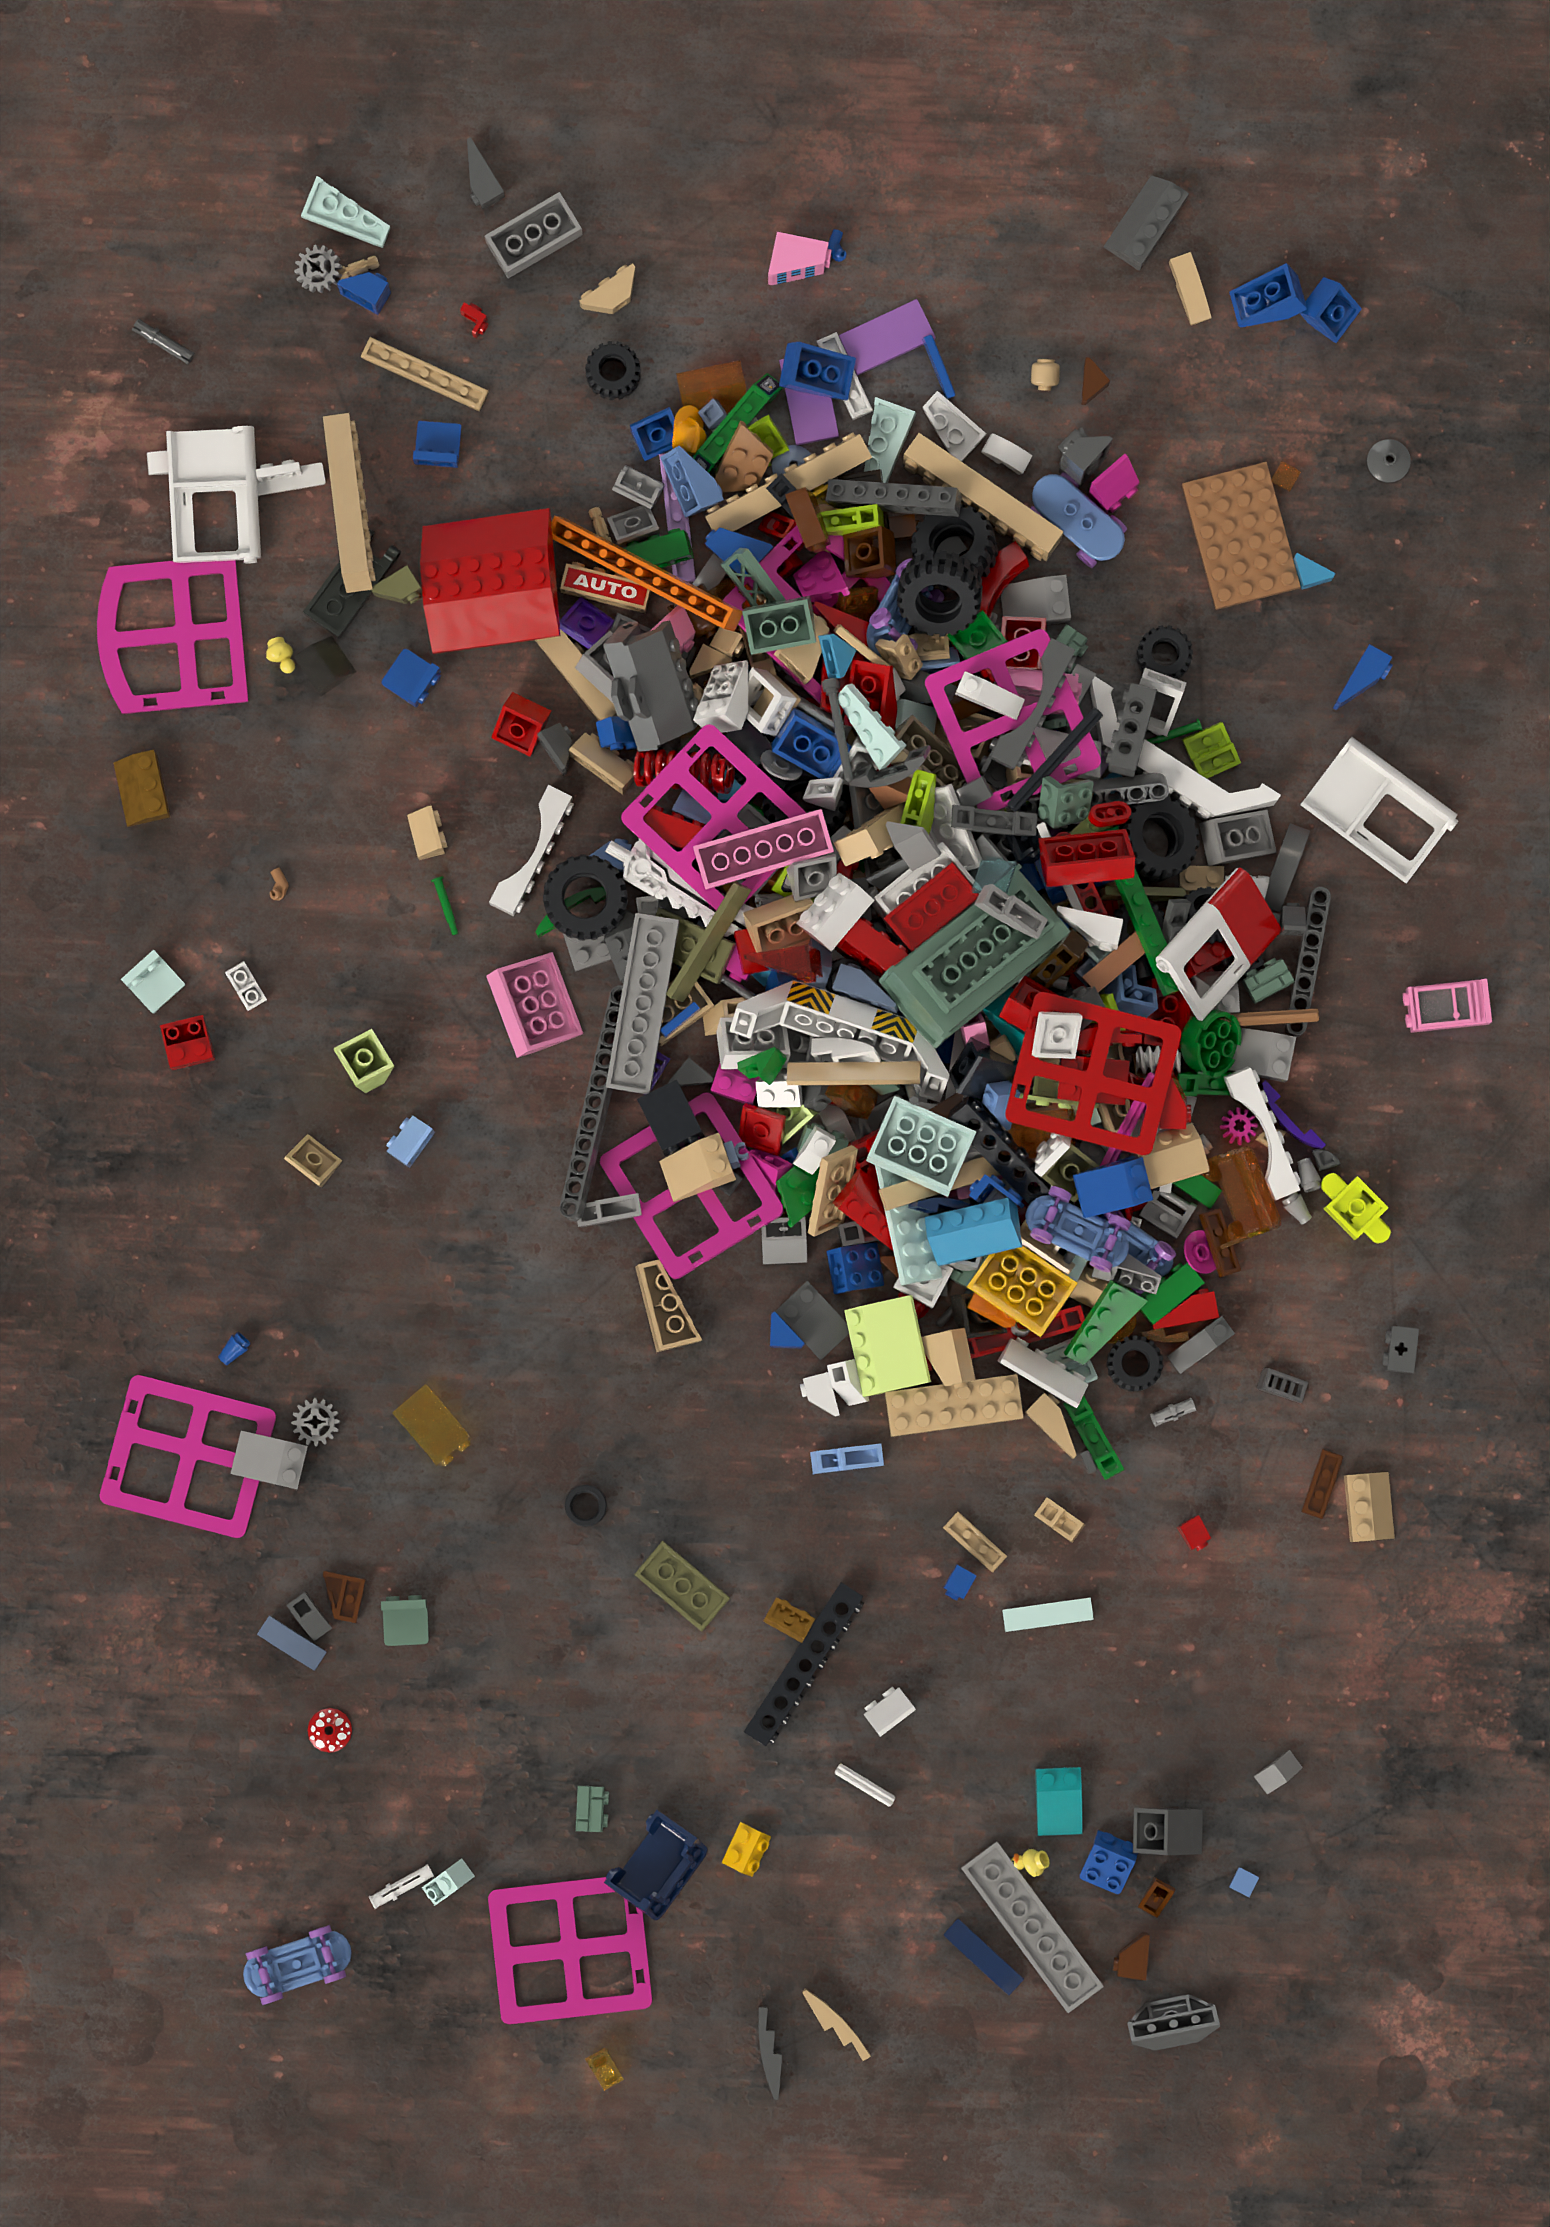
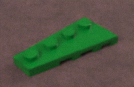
[1064,1280,1148,1365]

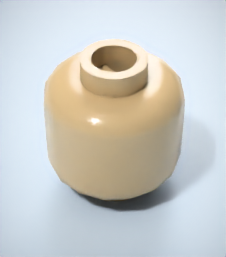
[1031,359,1060,391]

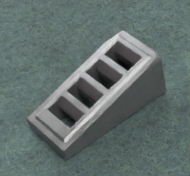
[1257,1368,1308,1403]

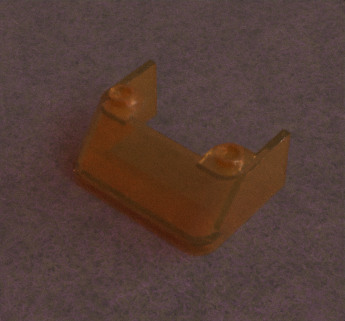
[1203,1146,1281,1249]

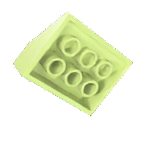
[844,1295,931,1397]

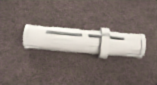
[369,1864,434,1909]

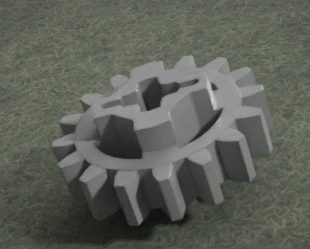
[294,245,343,293]
[291,1398,340,1446]

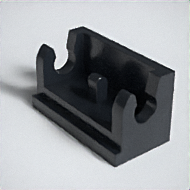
[1005,827,1041,864]

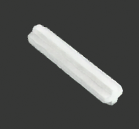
[835,1764,895,1806]

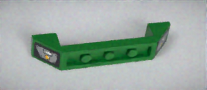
[693,373,784,475]

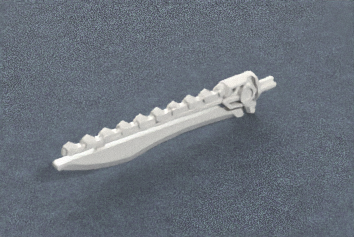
[605,839,808,974]

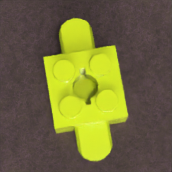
[1321,1173,1391,1244]

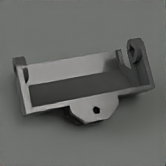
[603,621,699,752]

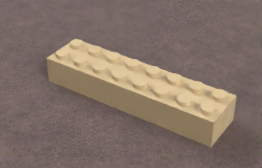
[323,413,376,593]
[903,433,1063,561]

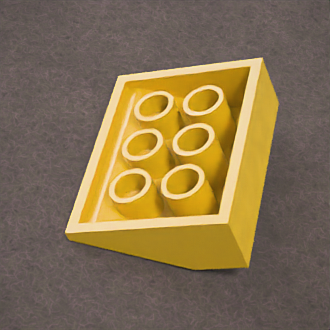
[967,1246,1078,1337]

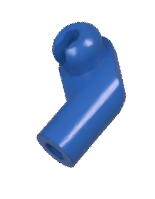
[828,229,847,262]

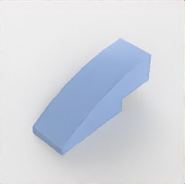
[810,1444,884,1474]

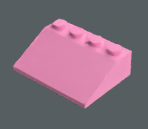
[486,952,583,1058]

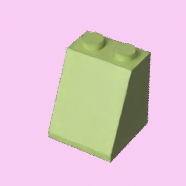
[334,1029,394,1093]

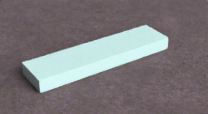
[1002,1598,1094,1632]

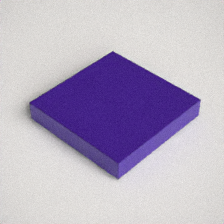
[559,597,614,649]

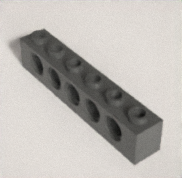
[826,479,962,517]

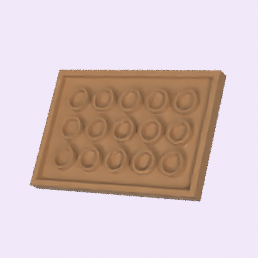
[1182,462,1301,610]

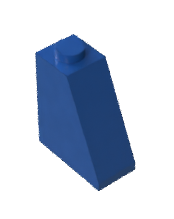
[705,528,774,578]

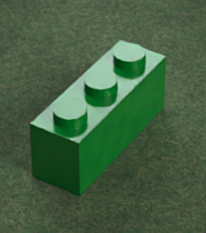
[623,528,694,568]
[1140,1262,1205,1325]

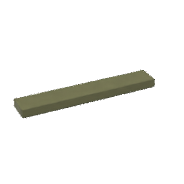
[666,882,751,1002]

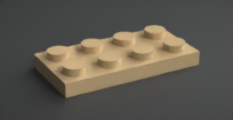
[808,1145,858,1237]

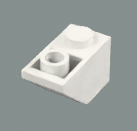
[827,1359,869,1406]

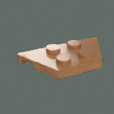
[713,421,773,492]

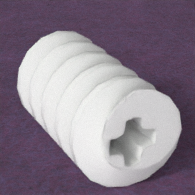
[1136,1046,1181,1074]

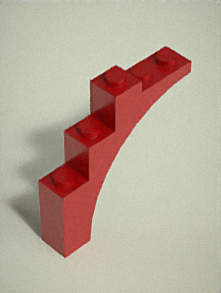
[949,541,1030,683]

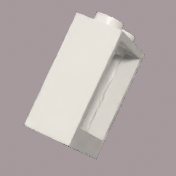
[746,667,797,735]
[1130,668,1186,736]

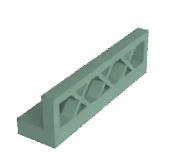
[721,548,786,607]

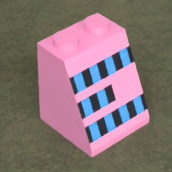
[768,232,832,285]

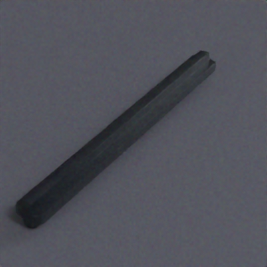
[1007,708,1103,812]

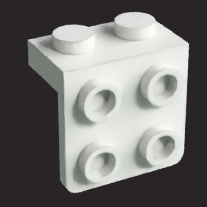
[756,1068,803,1107]

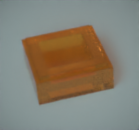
[1271,461,1301,492]

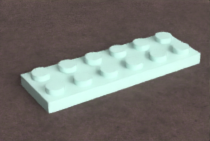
[875,1165,943,1286]

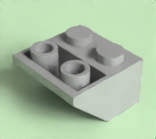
[761,1217,807,1265]

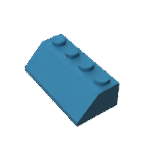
[925,1198,1022,1266]

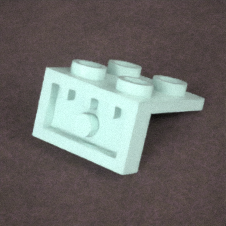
[121,950,185,1013]

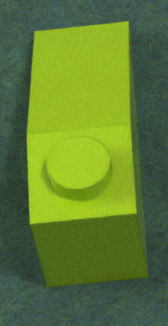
[821,504,884,536]
[900,770,936,835]

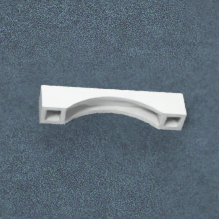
[489,785,574,916]
[1223,1067,1301,1200]

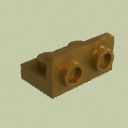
[763,1597,815,1643]

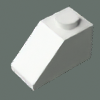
[793,1125,836,1174]
[800,1372,840,1417]

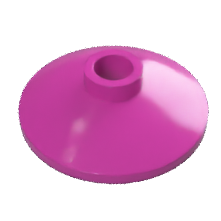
[1184,1230,1216,1274]

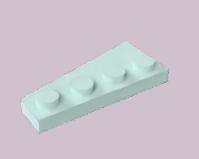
[301,176,390,248]
[838,683,907,770]

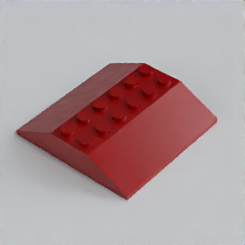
[420,508,561,654]

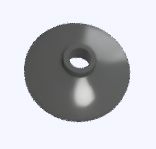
[1367,439,1411,483]

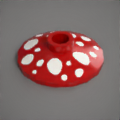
[307,1708,352,1753]

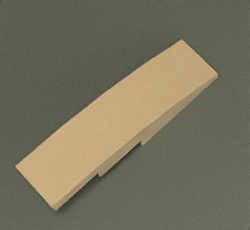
[802,1988,871,2061]

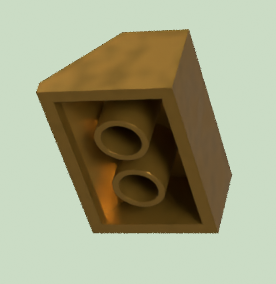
[113,750,170,827]

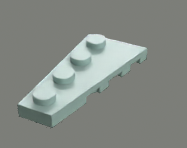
[864,397,916,483]

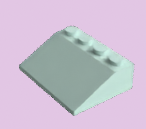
[866,1096,976,1197]

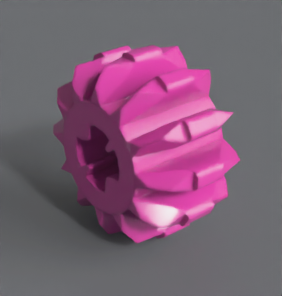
[1220,1107,1258,1145]

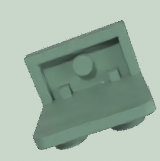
[1038,776,1094,828]
[381,1595,429,1646]

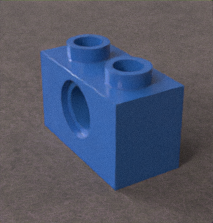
[943,1565,976,1600]

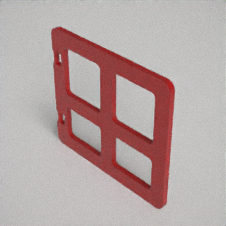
[1005,992,1181,1155]

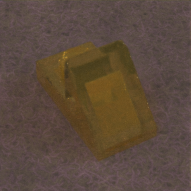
[585,2048,624,2091]

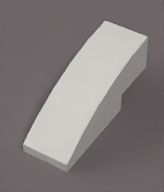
[811,1037,881,1062]

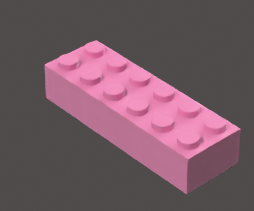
[693,809,834,890]

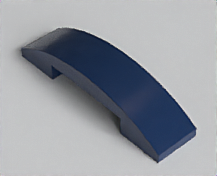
[908,1198,973,1214]
[943,1919,1024,1995]

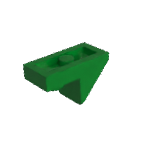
[737,1047,787,1085]

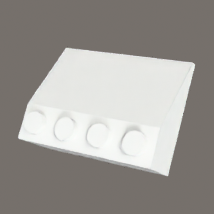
[874,841,982,915]

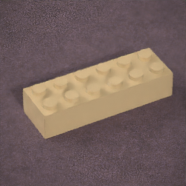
[885,1374,1023,1437]

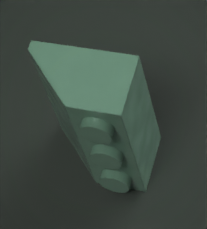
[742,596,816,655]

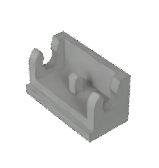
[612,465,665,509]

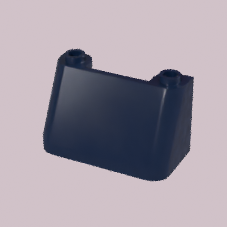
[604,1810,708,1920]

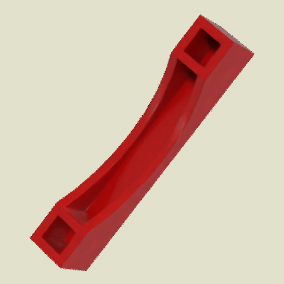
[967,1305,1085,1360]

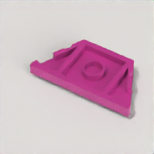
[793,550,850,602]

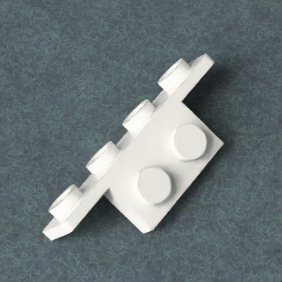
[255,460,326,496]

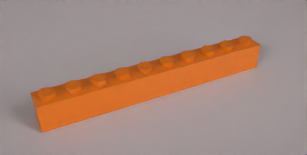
[551,516,743,631]

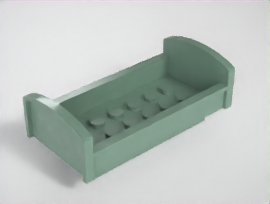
[879,864,1076,1048]

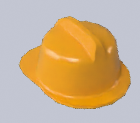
[672,405,707,457]

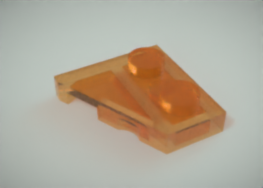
[836,586,879,623]

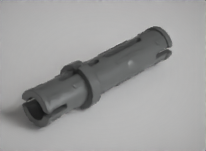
[132,319,195,365]

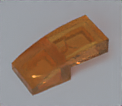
[1141,1328,1189,1343]

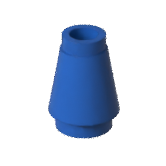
[218,1332,250,1365]

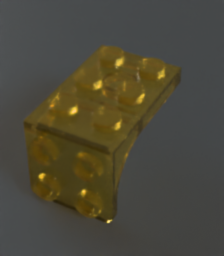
[392,1384,472,1467]

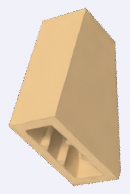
[774,614,829,685]
[922,1328,976,1389]

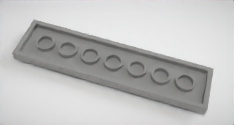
[606,913,680,1094]
[961,1841,1104,2013]

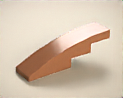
[1082,931,1145,992]

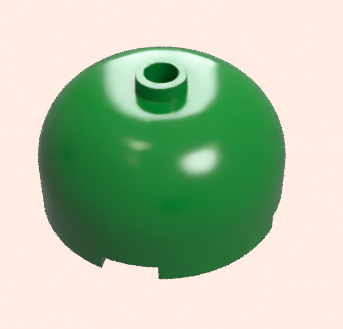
[1180,1009,1242,1077]

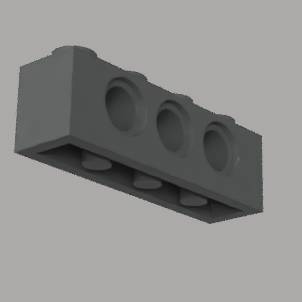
[1106,683,1157,778]

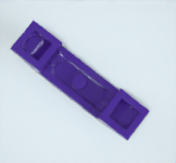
[1260,1080,1326,1149]

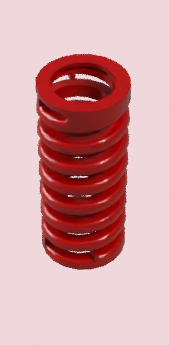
[634,749,735,794]

